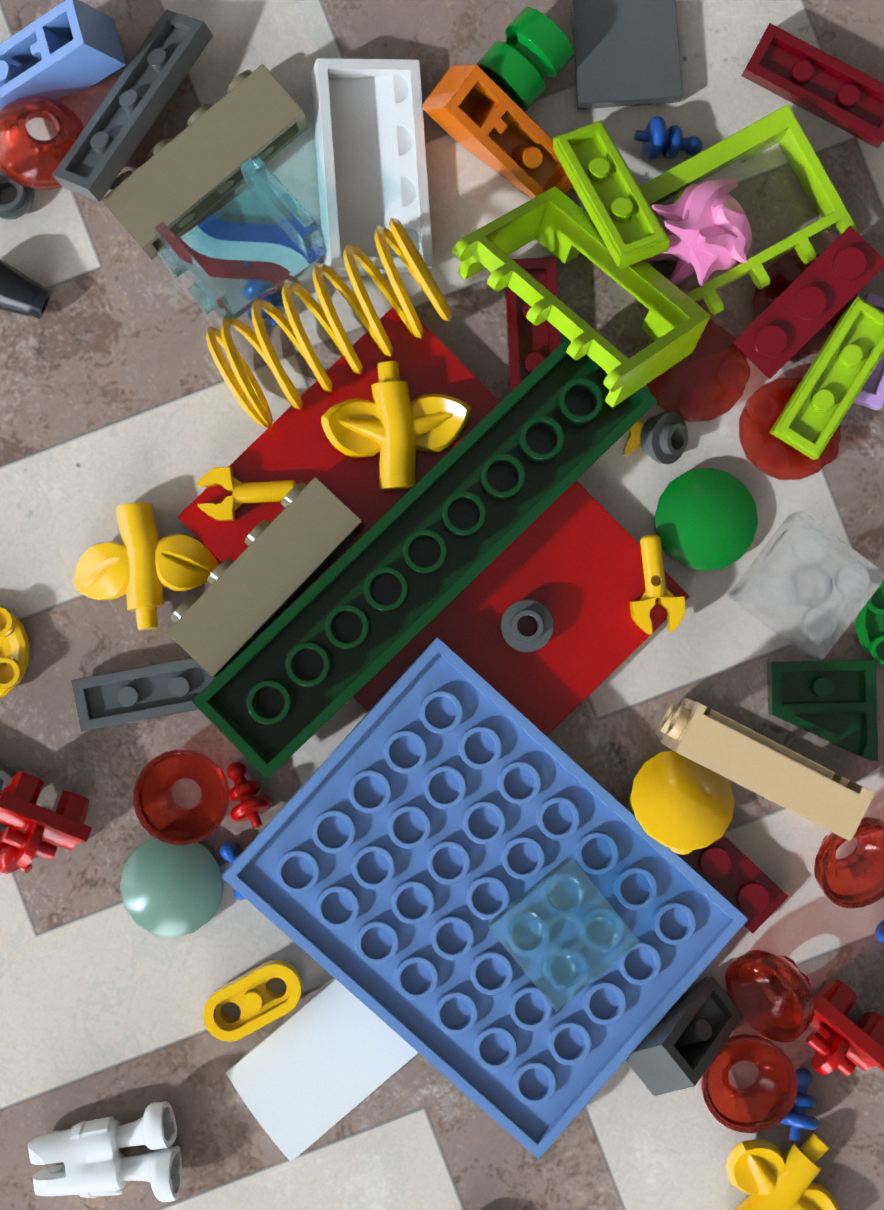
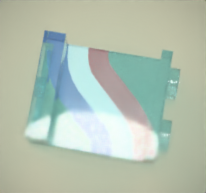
[154,154,327,321]

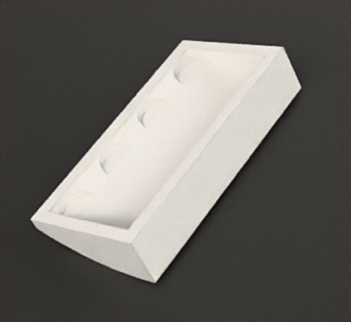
[310,58,434,277]
[226,978,418,1162]

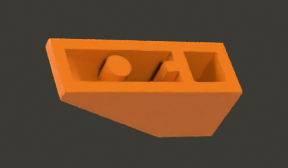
[421,65,573,199]

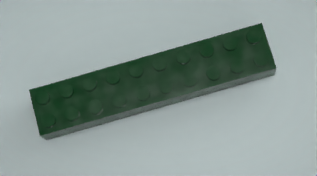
[192,338,658,779]

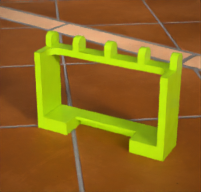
[639,104,858,315]
[452,186,711,408]

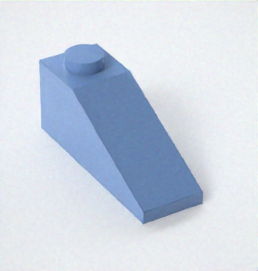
[0,0,126,114]

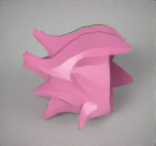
[645,179,752,287]

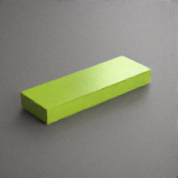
[553,120,670,269]
[769,296,884,460]

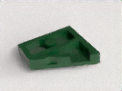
[767,659,878,761]

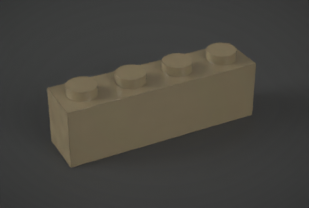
[102,64,308,260]
[166,477,365,678]

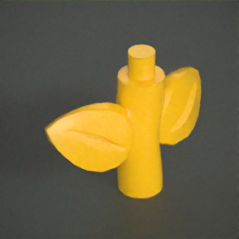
[321,361,471,491]
[74,502,219,630]
[726,1133,841,1210]

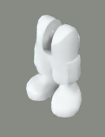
[28,1101,182,1202]

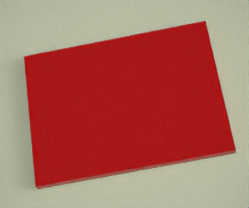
[177,307,690,736]

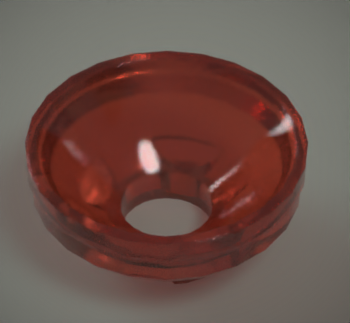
[0,96,84,190]
[133,749,230,845]
[814,817,884,909]
[725,950,814,1043]
[700,1034,798,1133]

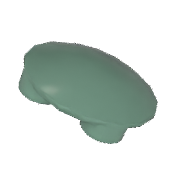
[120,834,224,938]

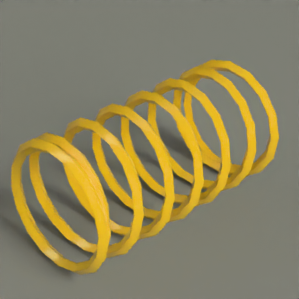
[206,217,453,428]

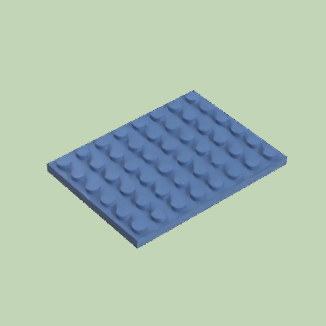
[221,637,748,1160]

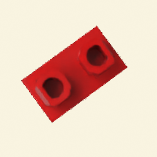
[0,771,92,867]
[792,980,884,1077]

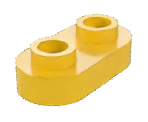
[203,960,303,1042]

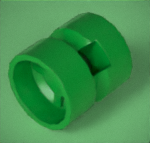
[476,7,575,112]

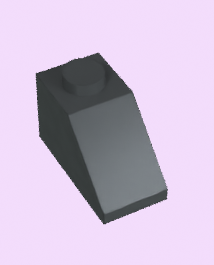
[626,976,744,1096]

